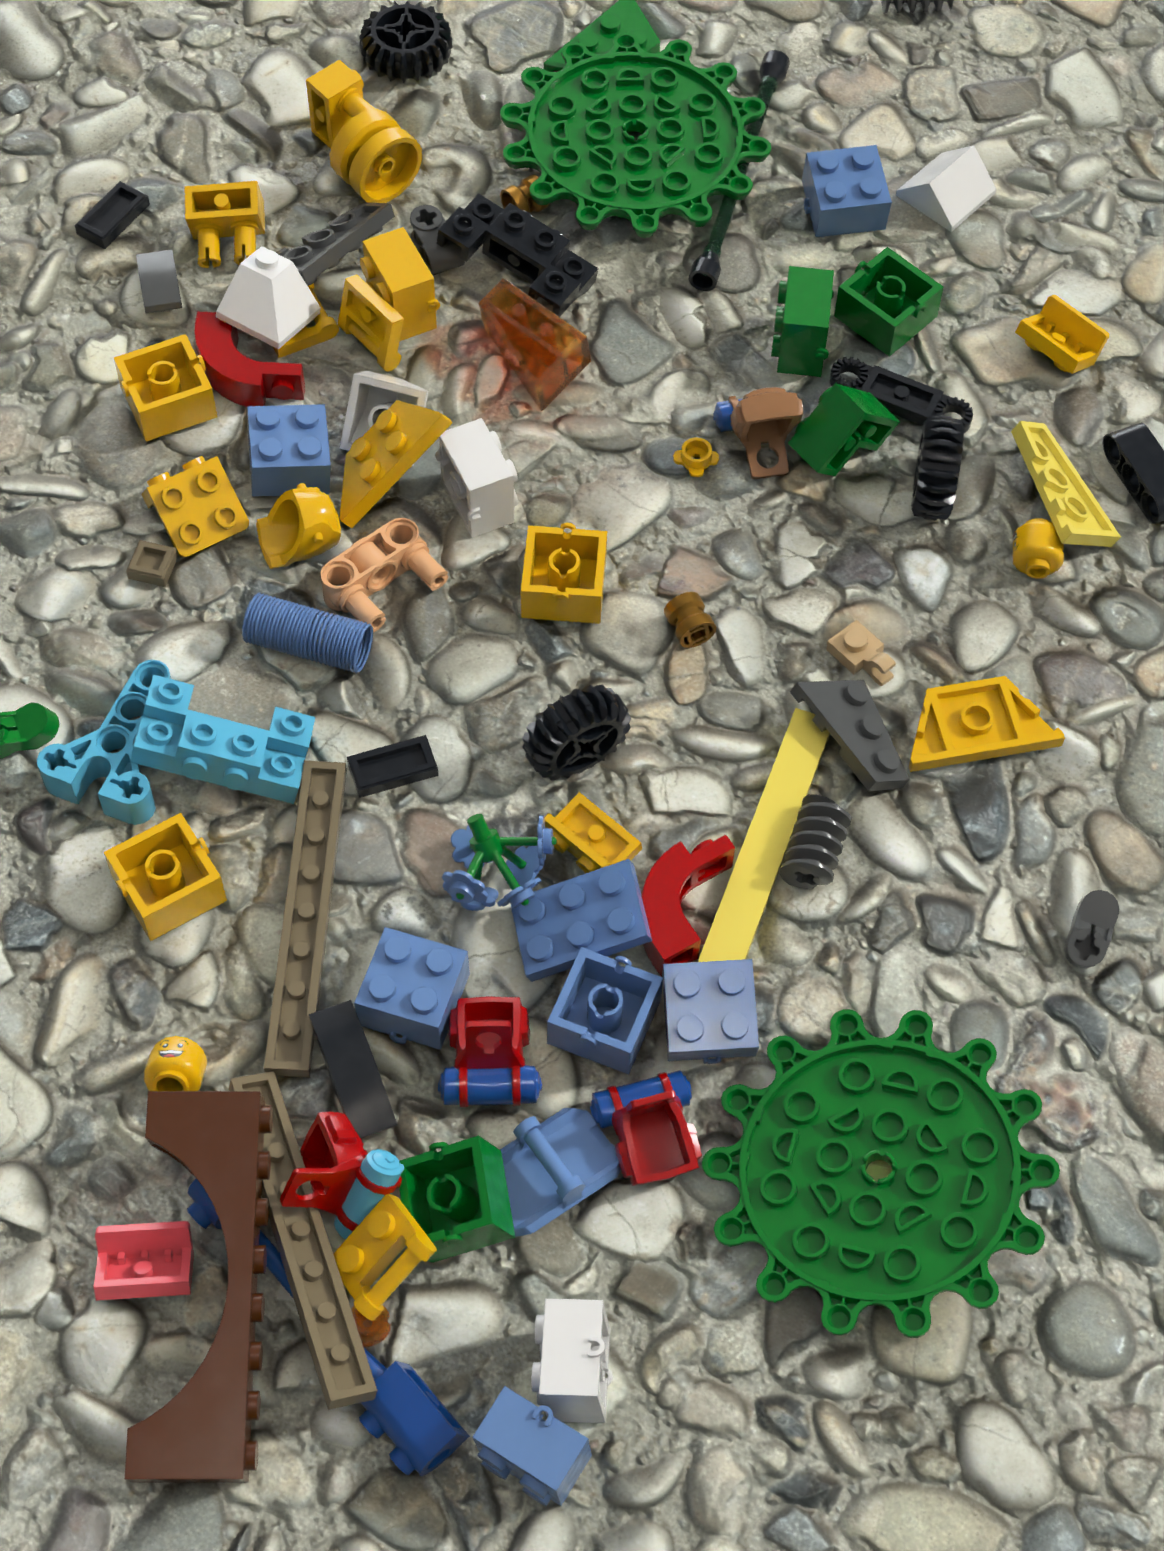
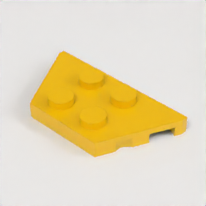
[339,400,452,528]
[909,676,1065,772]

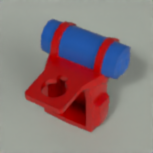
[438,996,542,1107]
[590,1070,702,1186]

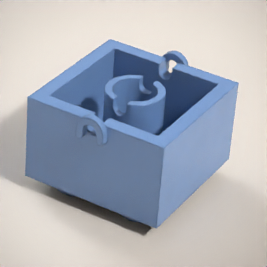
[802,145,892,237]
[247,404,331,497]
[354,927,470,1050]
[547,947,663,1075]
[662,959,759,1064]
[472,1386,592,1506]

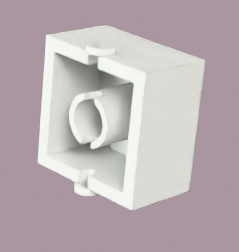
[435,418,518,538]
[531,1298,613,1423]

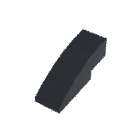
[309,1000,398,1138]

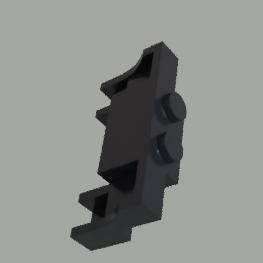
[436,193,599,320]

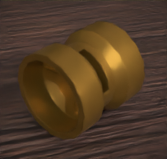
[500,174,550,213]
[664,592,716,648]

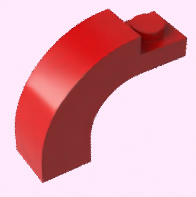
[195,311,305,407]
[642,835,735,977]

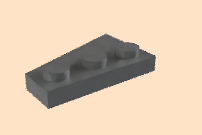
[790,680,910,791]

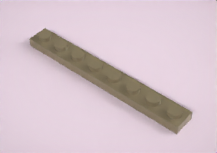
[264,760,347,1078]
[229,1071,378,1410]

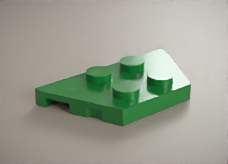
[544,0,660,72]

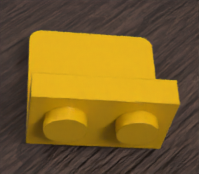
[141,456,249,557]

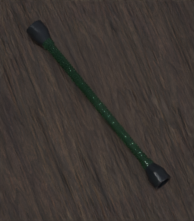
[688,50,790,291]

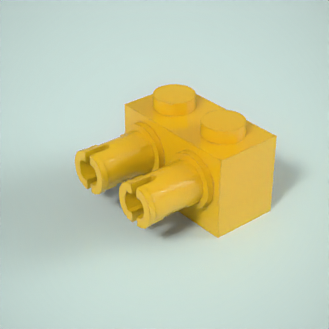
[306,60,376,149]
[184,181,265,268]

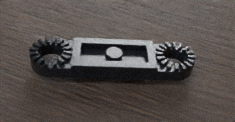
[830,357,973,433]

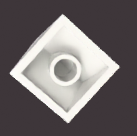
[896,145,996,232]

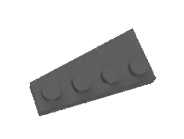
[276,202,395,286]

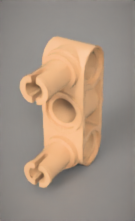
[320,518,448,633]

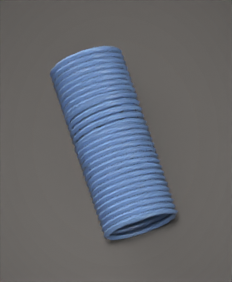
[242,593,373,674]

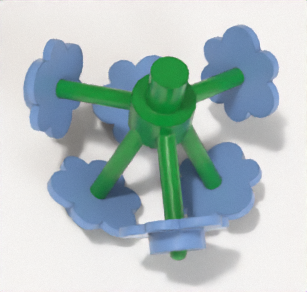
[442,814,557,911]

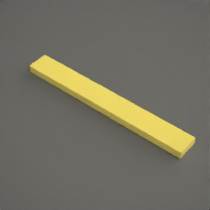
[698,708,830,962]

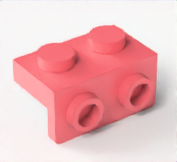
[94,1221,194,1301]

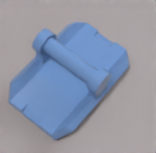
[500,1108,621,1237]

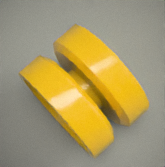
[329,108,422,203]

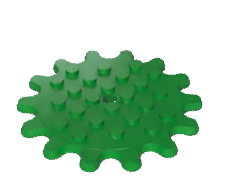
[500,32,771,238]
[702,1009,1060,1338]

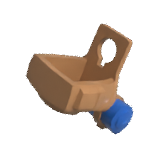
[713,387,803,479]

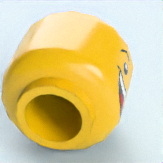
[1012,518,1064,579]
[144,1036,207,1091]

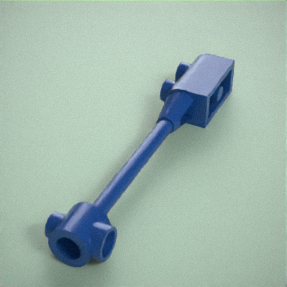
[187,1179,469,1476]

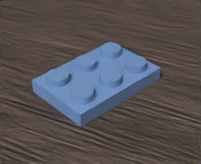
[510,859,652,982]

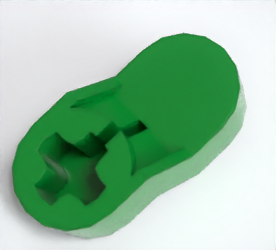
[0,702,60,759]

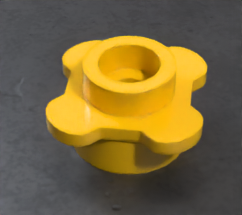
[673,437,719,477]

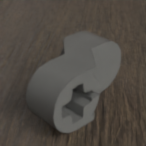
[1064,890,1119,968]

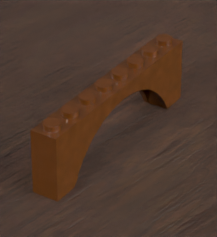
[124,1091,273,1483]

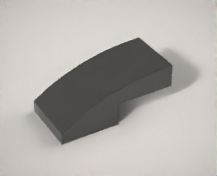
[136,249,182,314]

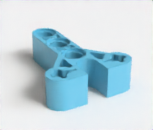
[37,660,171,825]

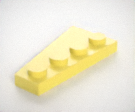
[1011,421,1121,547]

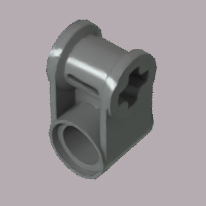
[410,205,465,276]

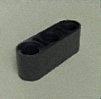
[1102,422,1164,524]

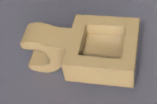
[826,620,896,686]

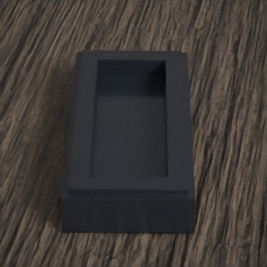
[74,181,150,249]
[347,735,438,798]

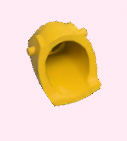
[256,483,341,569]

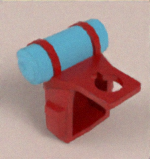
[280,1111,404,1240]

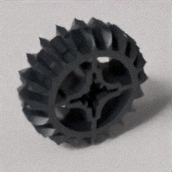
[359,0,452,83]
[911,415,964,521]
[522,684,632,781]

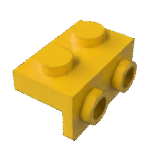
[1015,295,1110,374]
[544,792,643,874]

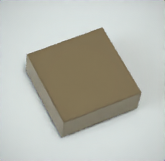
[126,540,178,587]

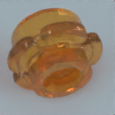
[351,1306,391,1347]

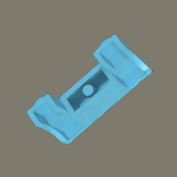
[130,674,315,804]

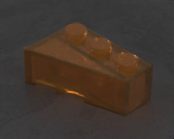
[478,278,591,412]

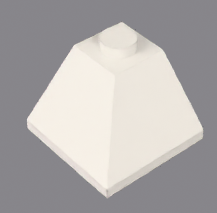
[216,246,321,349]
[339,370,429,467]

